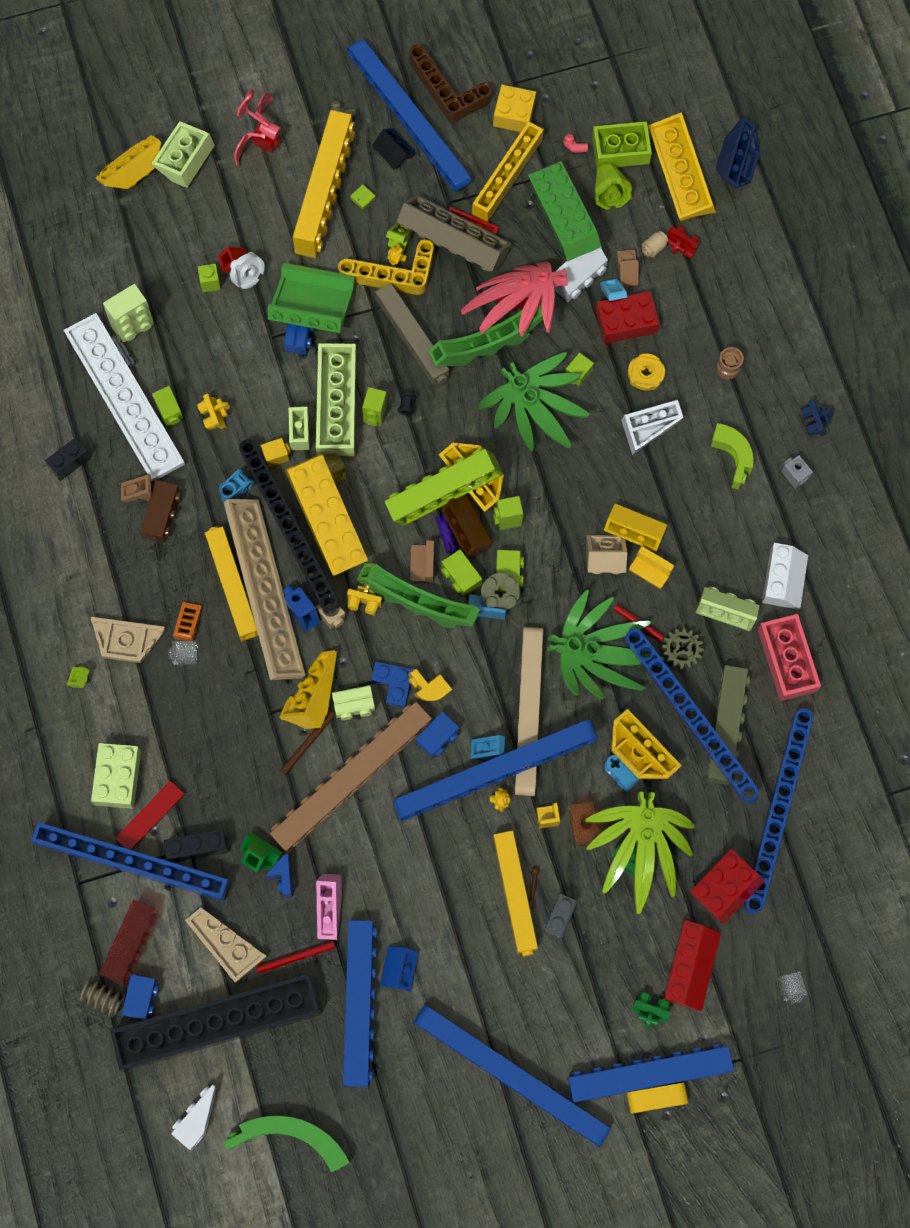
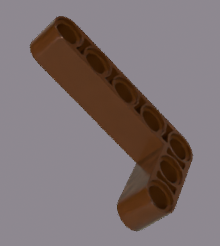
[409,44,492,122]

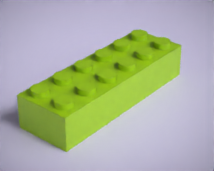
[384,448,504,526]

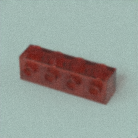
[99,899,159,986]

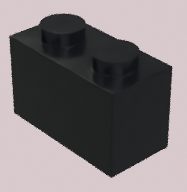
[45,438,90,481]

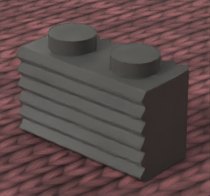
[543,894,577,941]

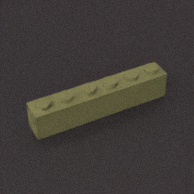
[706,665,750,785]

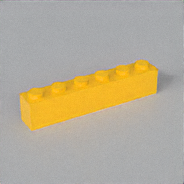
[472,121,544,222]

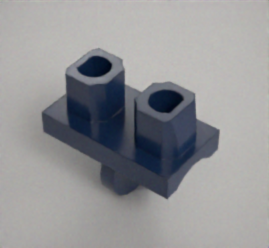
[800,399,834,436]

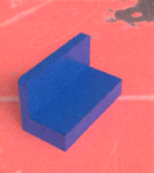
[380,946,418,992]

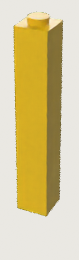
[205,526,259,641]
[493,831,538,957]

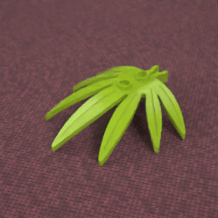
[585,792,695,914]

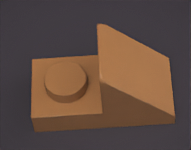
[616,250,638,287]
[121,474,151,503]

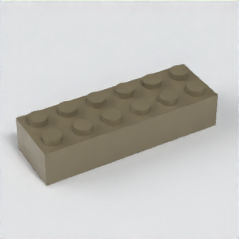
[397,195,512,272]

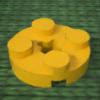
[628,354,665,391]

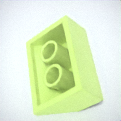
[152,121,215,188]
[696,587,760,631]

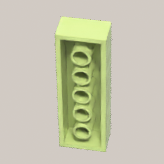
[316,343,356,456]

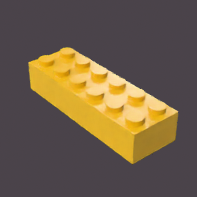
[285,454,368,576]

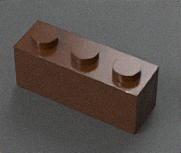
[140,480,182,543]
[441,496,492,558]

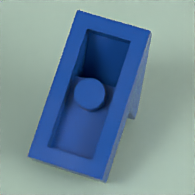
[266,854,292,898]

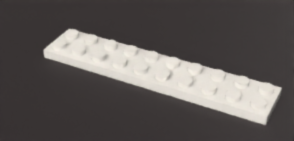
[64,313,185,482]

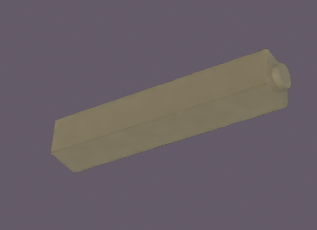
[375,283,449,386]

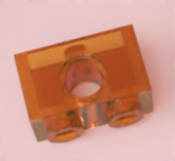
[568,802,602,847]

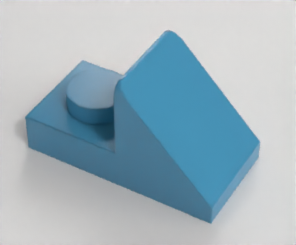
[471,735,505,760]

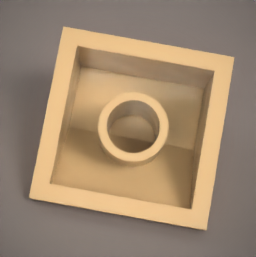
[586,535,627,574]

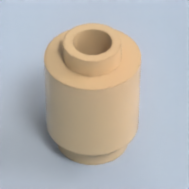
[642,231,669,258]

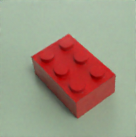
[595,291,659,344]
[690,849,765,924]

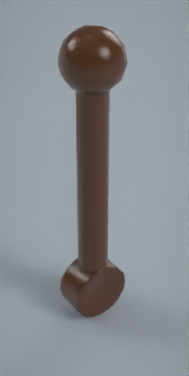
[528,867,539,909]

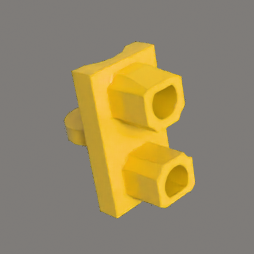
[197,393,230,430]
[347,585,382,615]

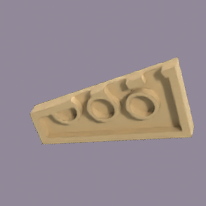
[185,908,267,983]

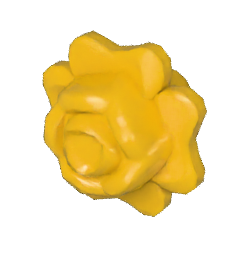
[387,244,407,266]
[490,788,511,812]

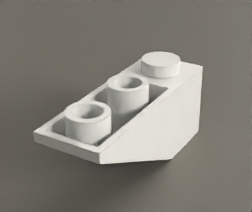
[171,1085,217,1151]

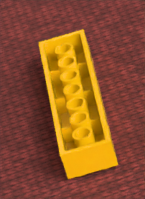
[293,110,355,258]

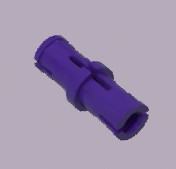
[435,514,457,553]

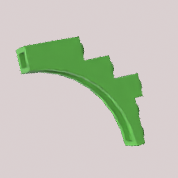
[428,299,543,367]
[357,563,480,628]

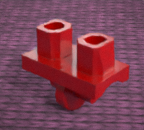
[667,226,699,259]

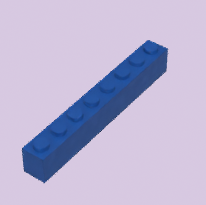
[343,920,377,1087]
[567,1044,734,1103]

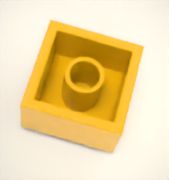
[493,84,536,132]

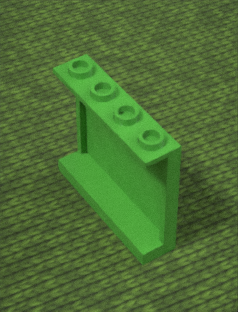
[268,263,355,333]

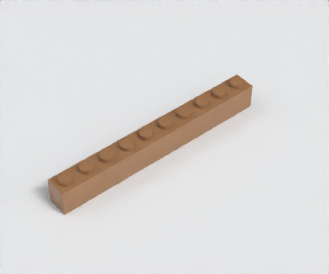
[270,702,432,854]

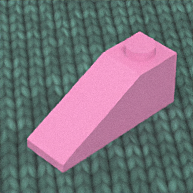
[316,874,342,940]

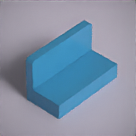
[468,594,506,620]

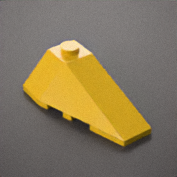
[279,650,337,729]

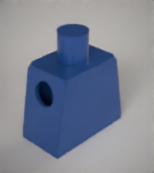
[283,585,320,633]

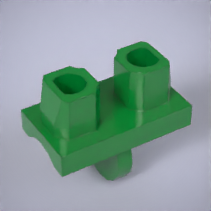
[631,992,671,1029]

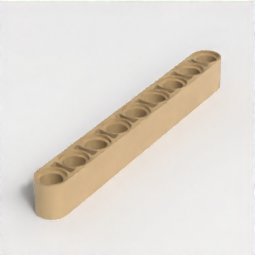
[515,627,543,796]

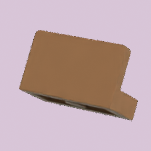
[410,540,434,583]

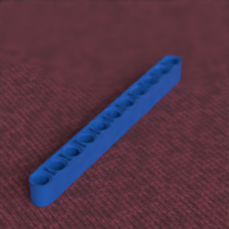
[347,39,472,192]
[626,629,758,804]
[743,708,813,915]
[393,720,599,821]
[413,1005,611,1148]

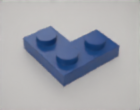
[371,662,413,708]

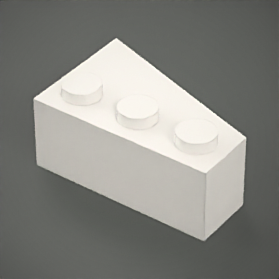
[621,400,683,455]

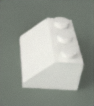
[554,248,608,302]
[762,543,808,610]

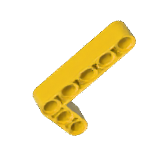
[338,239,434,295]

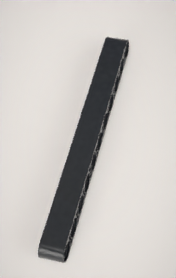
[239,439,339,617]

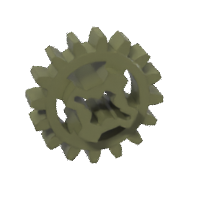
[661,628,704,670]

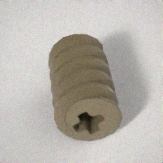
[80,977,126,1018]

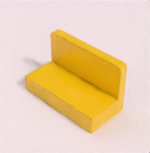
[629,546,674,589]

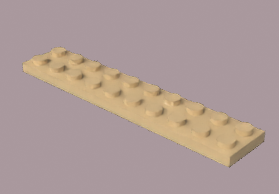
[224,499,305,680]

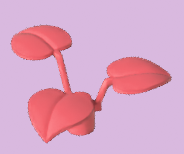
[234,89,281,166]

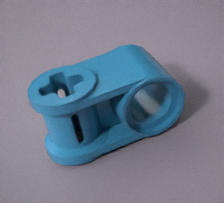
[219,468,255,502]
[604,755,640,792]

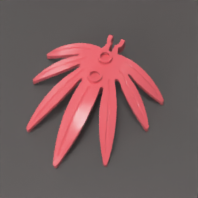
[461,261,568,337]

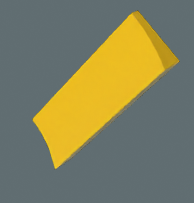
[648,112,716,221]

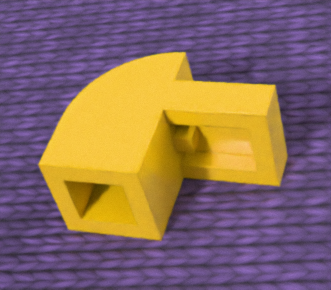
[407,669,452,702]

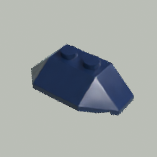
[716,117,760,188]

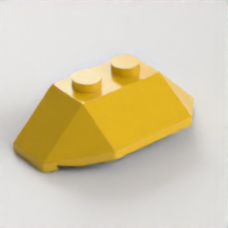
[95,135,161,189]
[439,442,504,512]
[611,709,682,779]

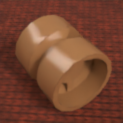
[716,347,744,379]

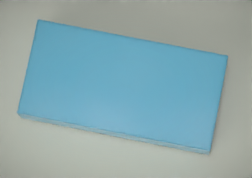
[600,279,627,301]

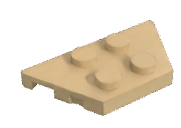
[91,617,165,663]

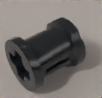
[398,392,417,416]

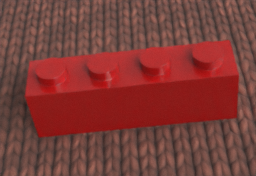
[663,920,721,1012]

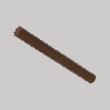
[280,711,336,775]

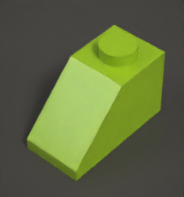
[152,386,183,426]

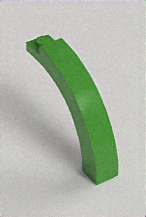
[224,1116,350,1173]

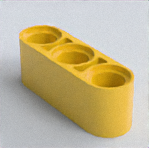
[627,1083,689,1114]

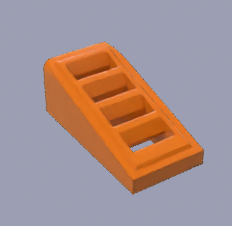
[173,602,202,643]

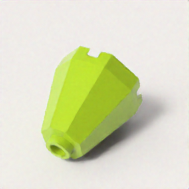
[595,163,632,210]

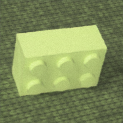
[103,284,154,343]
[91,743,141,809]

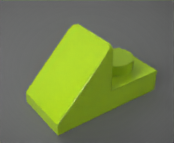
[386,222,414,252]

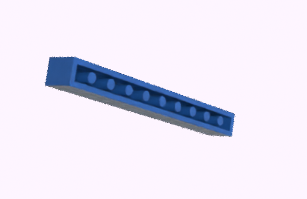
[31,822,230,902]

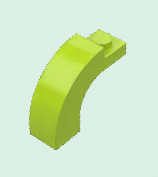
[710,423,754,490]

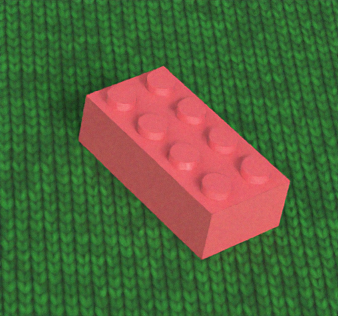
[757,614,821,701]

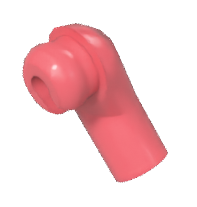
[563,134,588,153]

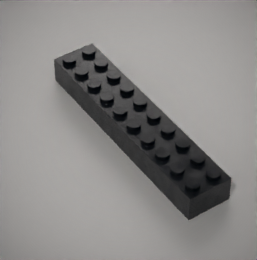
[110,974,321,1072]

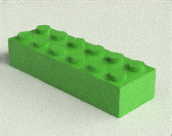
[528,161,601,261]

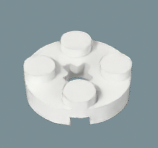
[230,252,265,289]

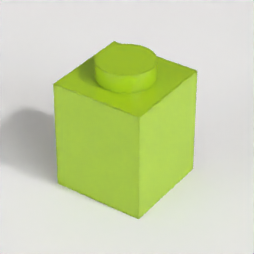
[198,264,221,292]
[565,353,594,387]

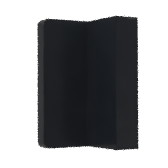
[372,128,416,169]

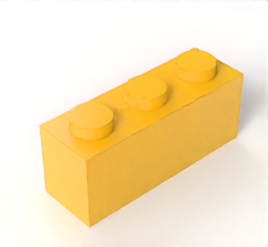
[604,504,667,552]

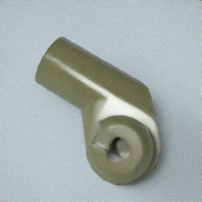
[331,101,356,118]

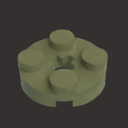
[481,572,520,610]

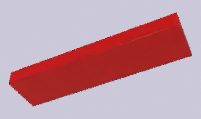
[115,781,185,850]

